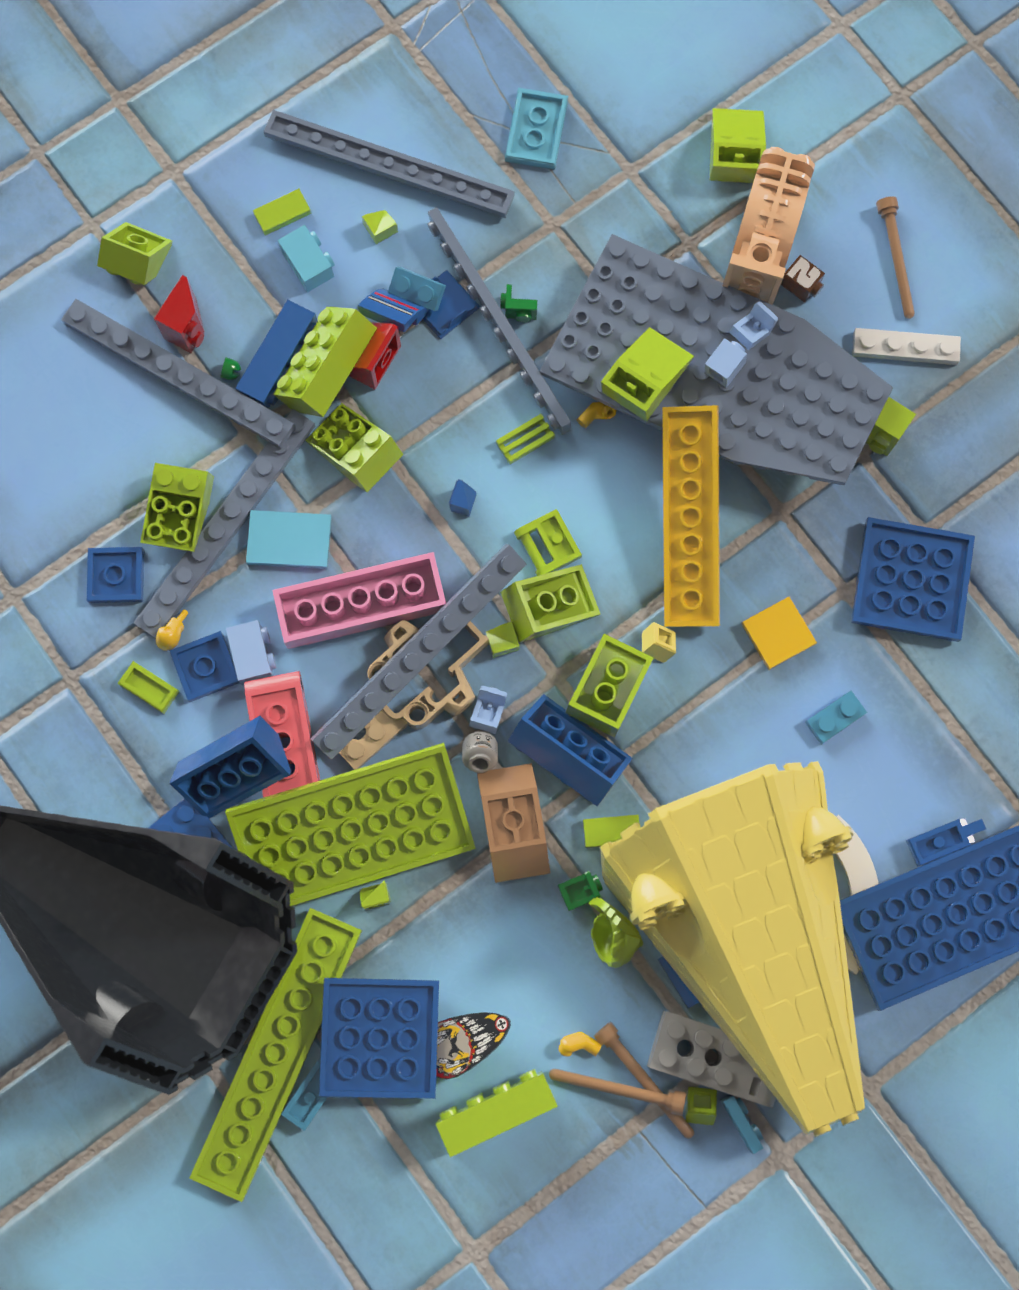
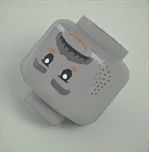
[462,732,498,773]

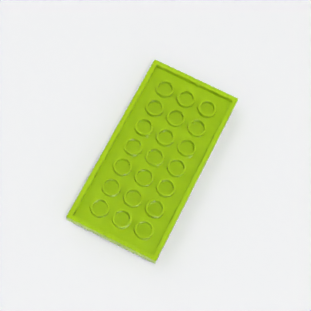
[225,743,476,906]

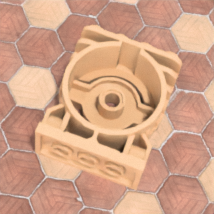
[723,147,815,305]

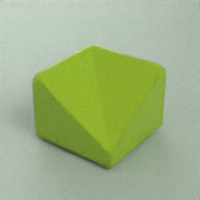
[362,210,398,244]
[486,621,520,658]
[360,881,391,910]

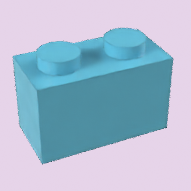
[278,225,335,292]

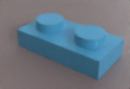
[388,267,446,311]
[805,691,868,745]
[720,1094,764,1154]

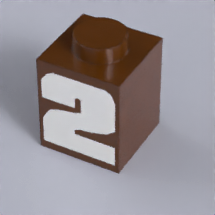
[781,255,825,303]

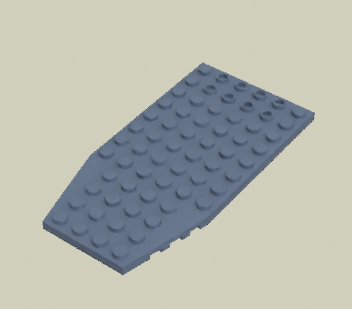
[539,234,893,486]

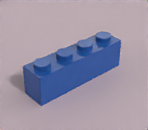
[235,299,317,409]

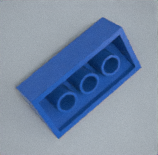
[508,694,633,807]
[169,716,291,819]

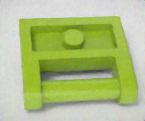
[514,509,582,576]

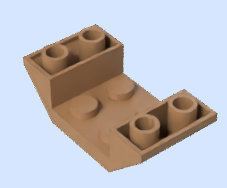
[477,763,550,883]

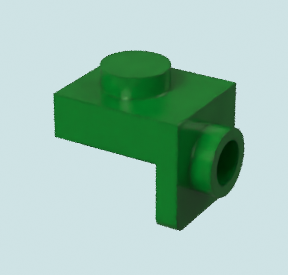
[500,284,538,322]
[557,871,603,912]

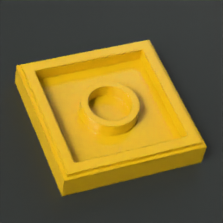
[741,596,817,670]

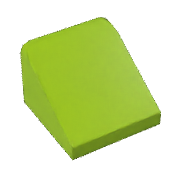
[685,1086,717,1125]

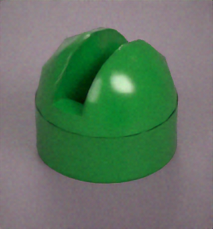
[220,357,241,380]

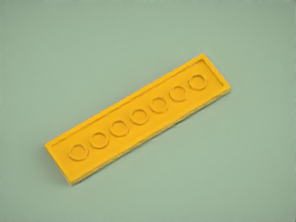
[662,405,720,627]

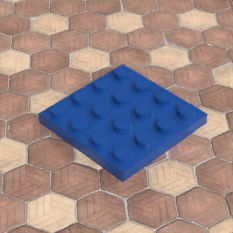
[851,517,975,642]
[319,978,439,1099]

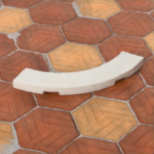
[835,815,879,975]

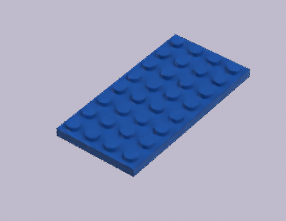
[840,825,1019,1011]

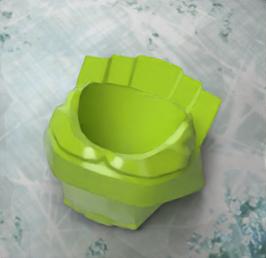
[588,897,643,968]

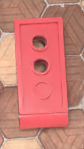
[244,671,320,798]

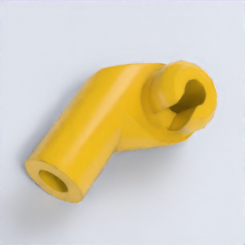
[576,402,617,428]
[558,1032,602,1057]

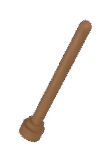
[876,196,915,319]
[594,1022,694,1139]
[549,1069,687,1116]

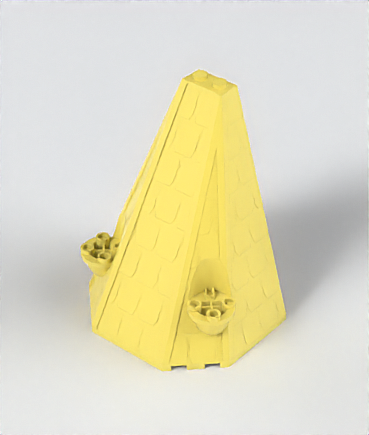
[600,762,865,1137]

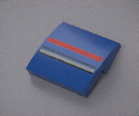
[358,288,429,333]

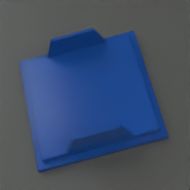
[422,270,480,339]

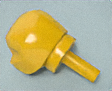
[156,609,188,651]

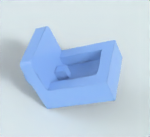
[730,301,778,350]
[469,686,507,734]

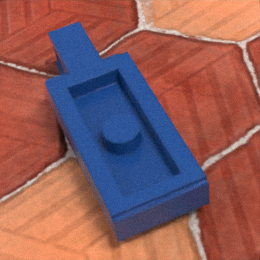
[906,818,986,866]

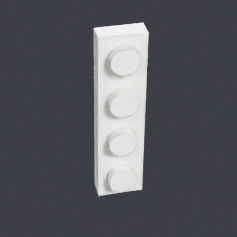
[852,328,961,365]

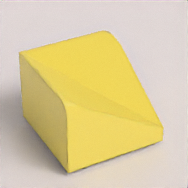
[642,622,676,663]

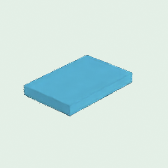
[505,88,568,170]
[246,510,332,569]

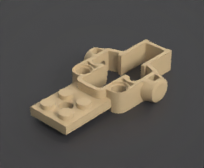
[319,620,489,770]

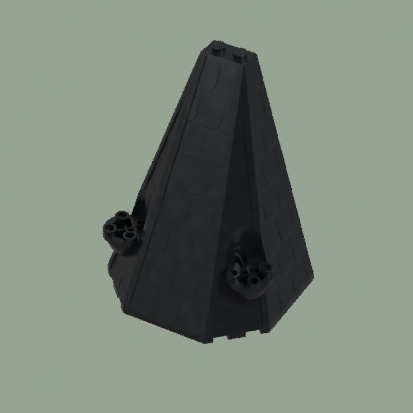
[0,806,297,1095]

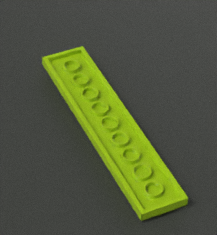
[189,908,363,1202]

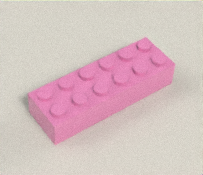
[272,552,446,649]

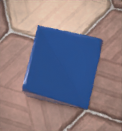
[449,479,477,517]

